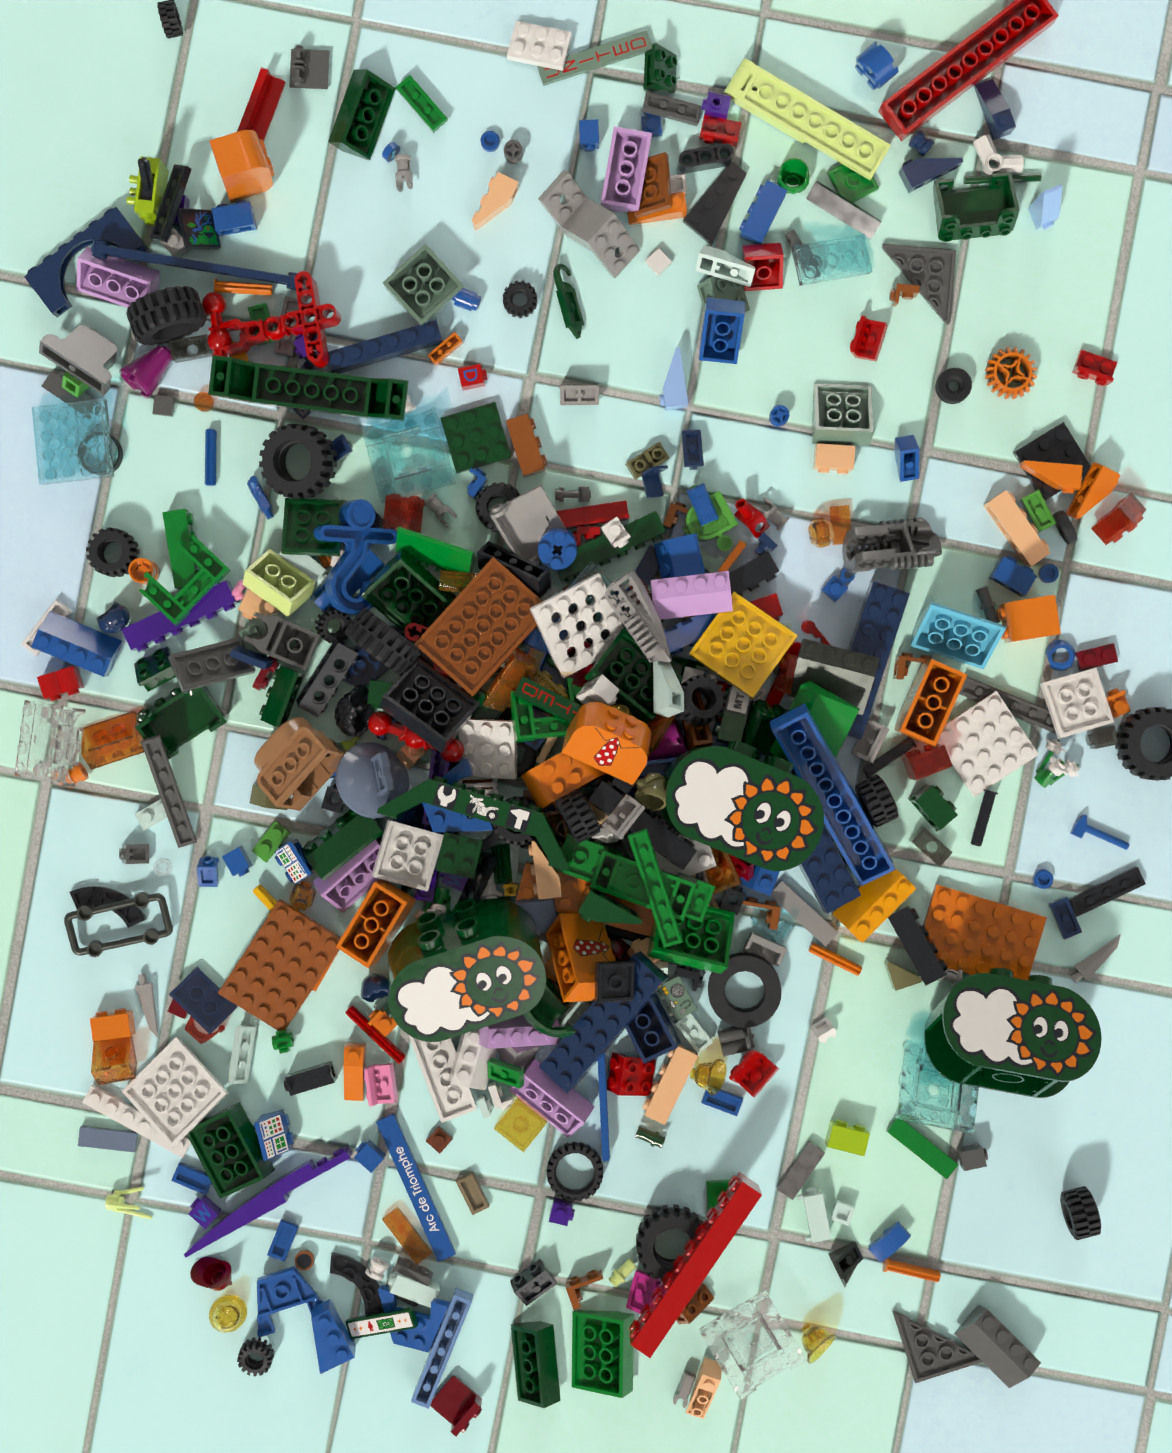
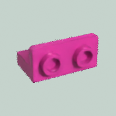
[626,1269,662,1314]

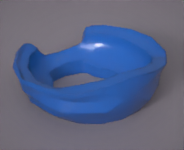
[1045,640,1075,671]

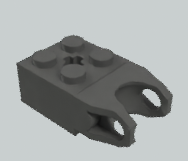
[243,612,320,670]

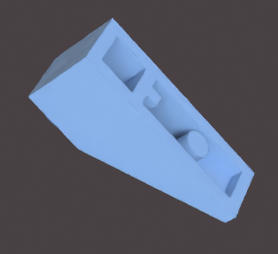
[1028,184,1062,230]
[659,347,688,411]

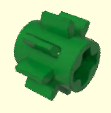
[272,1030,294,1054]

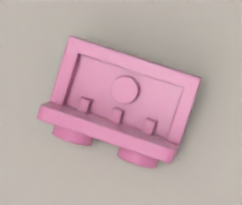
[364,1063,398,1106]

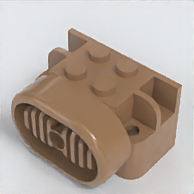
[254,717,345,811]

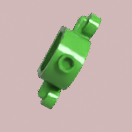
[682,485,738,551]

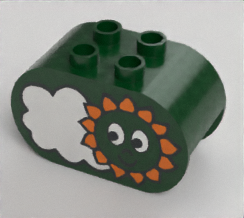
[661,740,824,871]
[387,898,546,1042]
[924,968,1102,1098]

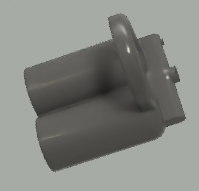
[717,1027,755,1057]

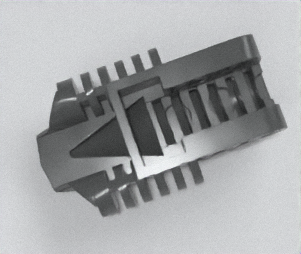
[842,517,942,573]

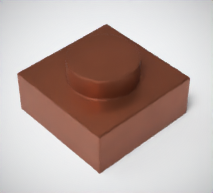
[426,1126,453,1154]

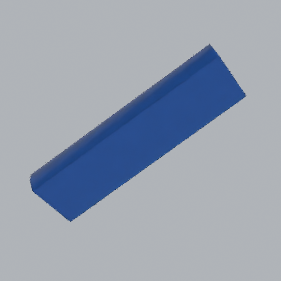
[310,548,385,611]

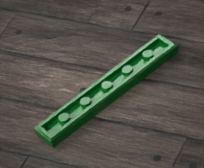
[628,828,683,948]

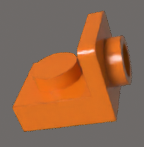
[1106,688,1131,719]
[368,1007,397,1037]

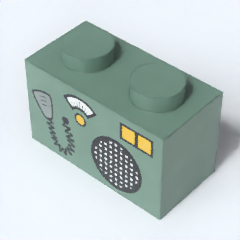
[657,974,697,1020]

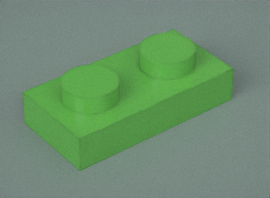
[1020,490,1056,533]
[252,821,291,863]

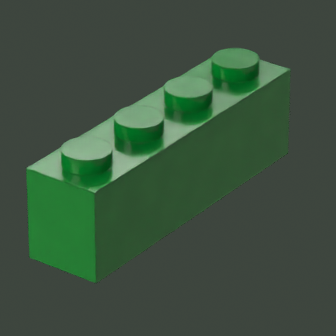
[162,509,200,590]

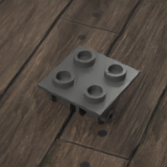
[289,45,330,90]

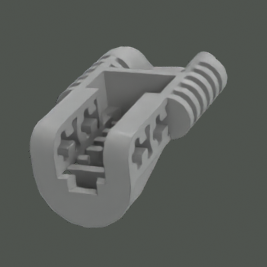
[605,569,672,663]

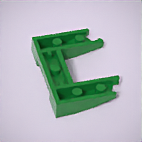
[139,535,231,626]
[510,678,585,742]

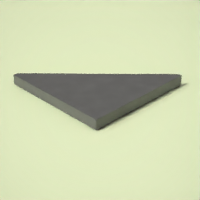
[882,244,956,325]
[892,1310,982,1383]

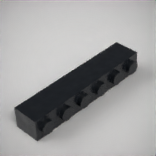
[587,780,697,870]

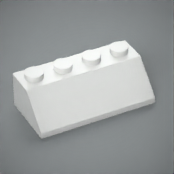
[448,1029,498,1090]

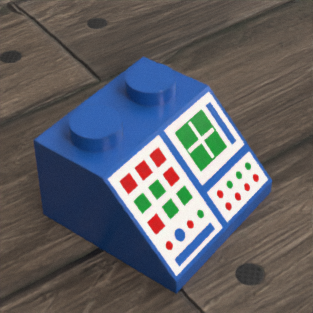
[275,839,315,884]
[254,1109,294,1161]

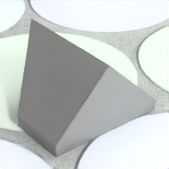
[497,1046,539,1069]

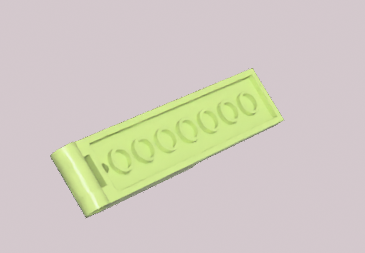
[723,59,891,180]

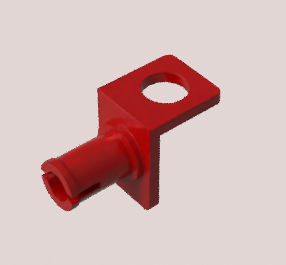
[734,499,770,539]

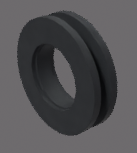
[708,952,782,1028]

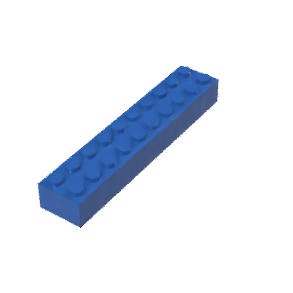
[770,704,895,886]

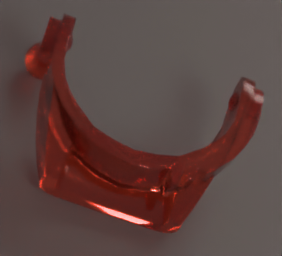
[185,1016,225,1044]

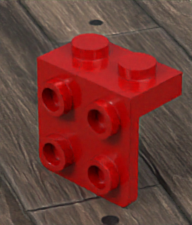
[729,1049,779,1098]
[607,1052,656,1096]

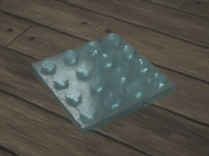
[32,399,114,485]

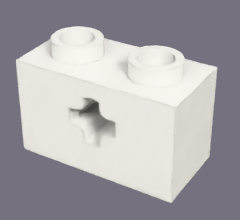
[575,674,619,706]

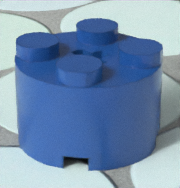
[855,41,899,90]
[538,528,577,570]

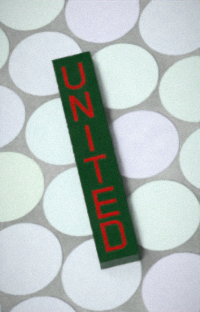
[513,676,581,723]

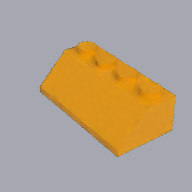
[832,868,917,943]

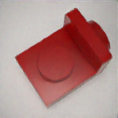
[573,526,600,547]

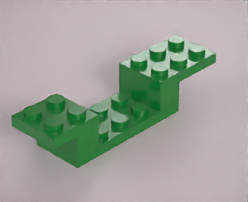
[555,832,715,923]

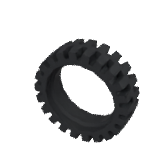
[547,1142,603,1202]

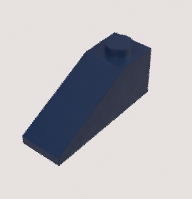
[974,79,1016,140]
[898,158,964,193]

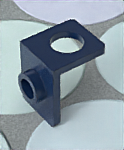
[641,465,668,498]

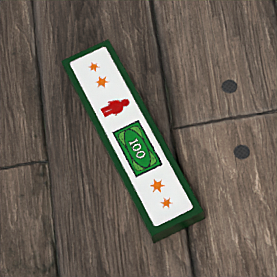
[345,1307,418,1339]

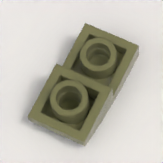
[625,442,670,480]

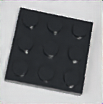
[1013,422,1091,501]

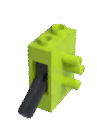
[126,156,169,225]

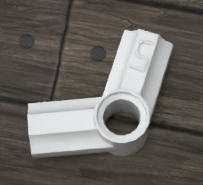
[973,135,1024,175]

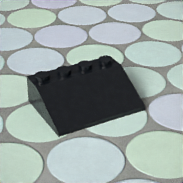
[380,657,481,753]

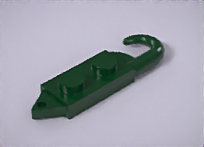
[553,263,584,339]

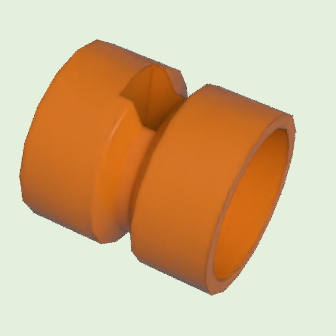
[128,558,160,585]

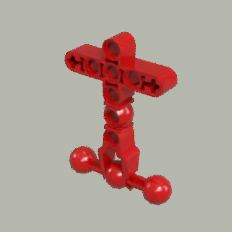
[202,271,341,368]
[368,623,465,763]

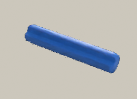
[205,429,217,486]

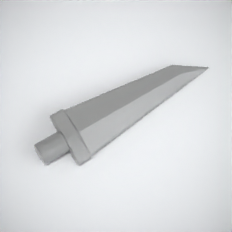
[1071,935,1121,983]
[135,974,159,1039]

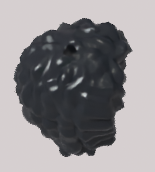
[334,685,374,737]

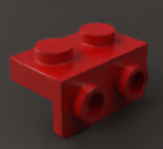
[850,316,888,362]

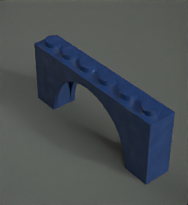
[24,207,149,318]

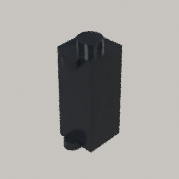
[283,1061,337,1096]

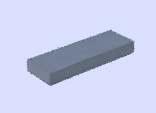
[78,1126,138,1153]

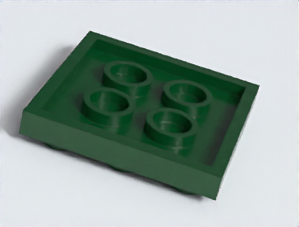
[440,402,512,474]
[281,498,344,557]

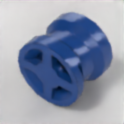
[769,405,790,427]

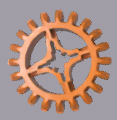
[985,347,1037,399]

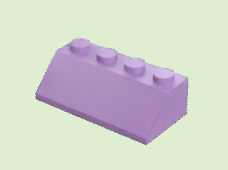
[600,126,652,213]
[76,246,160,308]
[650,571,733,620]
[313,838,381,913]
[479,1015,560,1049]
[509,1059,595,1137]

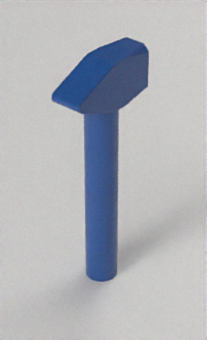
[1070,815,1130,850]

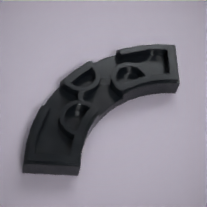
[69,886,147,928]
[330,1252,384,1315]

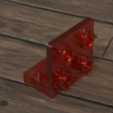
[382,493,425,533]

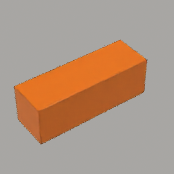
[427,332,463,366]

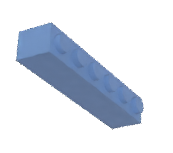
[411,1287,473,1409]

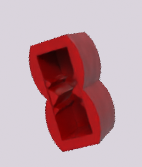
[37,666,84,702]

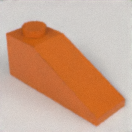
[627,192,687,225]
[1020,460,1083,494]
[1066,462,1121,519]
[343,1042,367,1101]

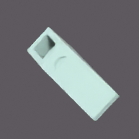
[653,661,684,717]

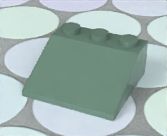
[383,244,464,326]
[812,383,874,446]

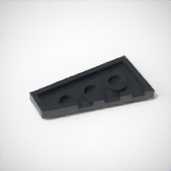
[682,161,747,246]

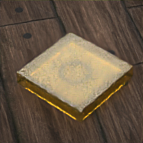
[494,1098,547,1153]

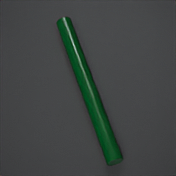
[963,173,1042,184]

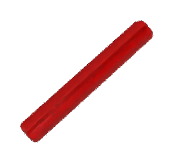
[345,1006,406,1064]

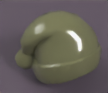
[634,772,668,811]

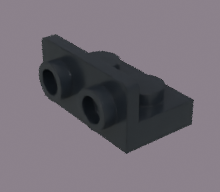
[510,1259,557,1306]

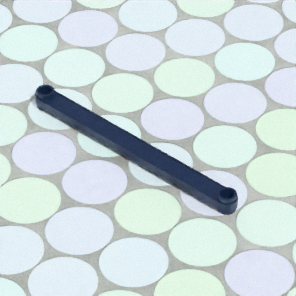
[91,240,298,290]

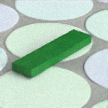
[886,1116,959,1179]

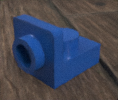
[467,468,488,500]
[197,856,219,887]

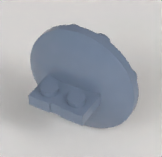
[336,742,409,818]

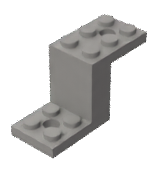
[538,170,640,278]

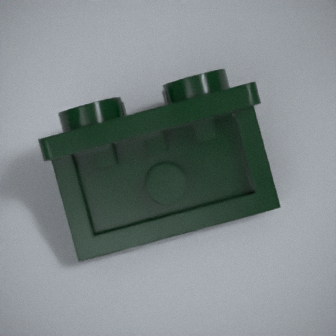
[643,43,678,93]
[134,646,176,692]

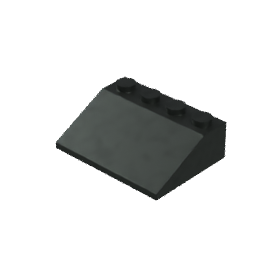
[787,638,880,715]

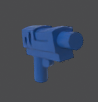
[247,476,274,520]

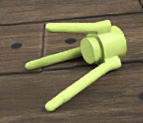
[105,1187,152,1219]

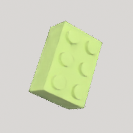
[243,549,315,617]

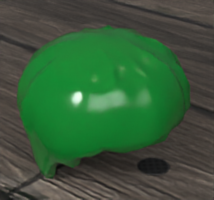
[777,158,810,194]

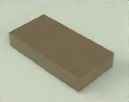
[456,1171,490,1215]

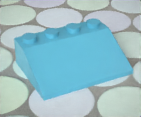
[911,602,1006,670]

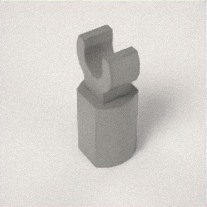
[673,1371,696,1408]

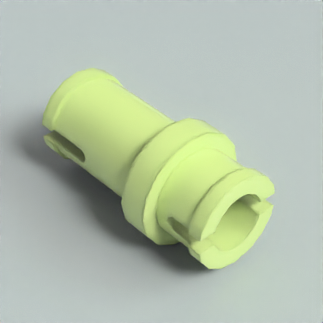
[608,1258,637,1288]

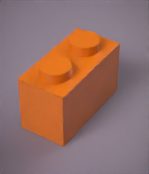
[90,1008,136,1041]

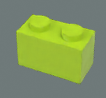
[825,1119,870,1157]

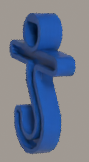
[314,499,397,614]

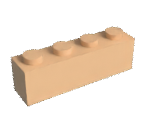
[983,490,1050,567]
[642,1044,698,1125]

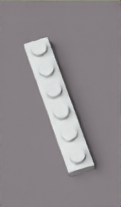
[82,1084,191,1158]

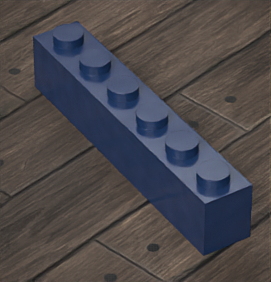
[328,320,443,374]

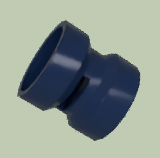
[908,130,935,158]

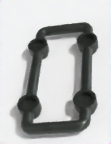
[64,892,173,957]

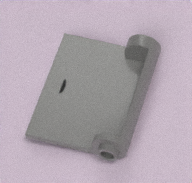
[490,485,566,565]

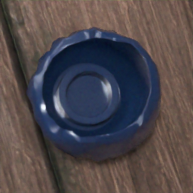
[96,601,130,634]
[361,974,388,1002]

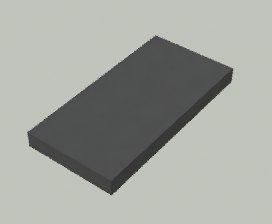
[168,637,256,692]

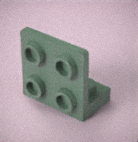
[697,277,750,312]

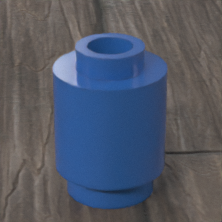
[452,288,481,311]

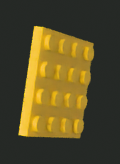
[689,592,798,699]

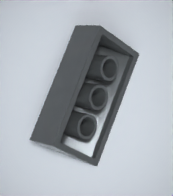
[954,1305,1041,1388]

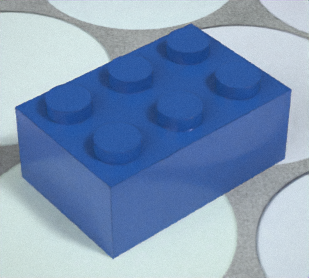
[699,297,745,364]

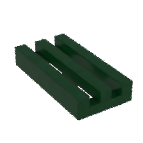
[492,844,512,884]

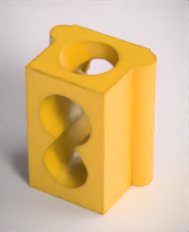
[503,883,519,896]

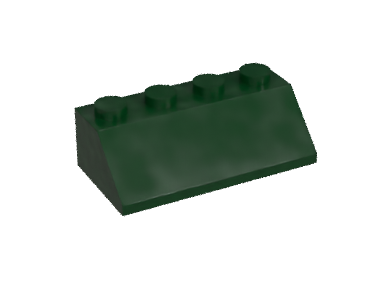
[328,69,396,160]
[302,809,384,881]
[511,1321,561,1408]

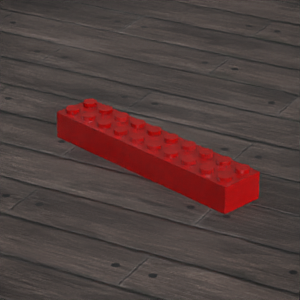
[878,0,1059,142]
[629,1172,762,1358]

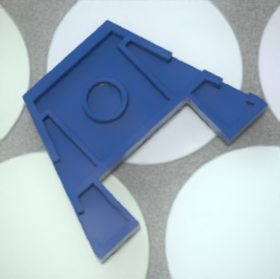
[422,758,495,832]
[257,1266,323,1337]
[378,1285,450,1353]

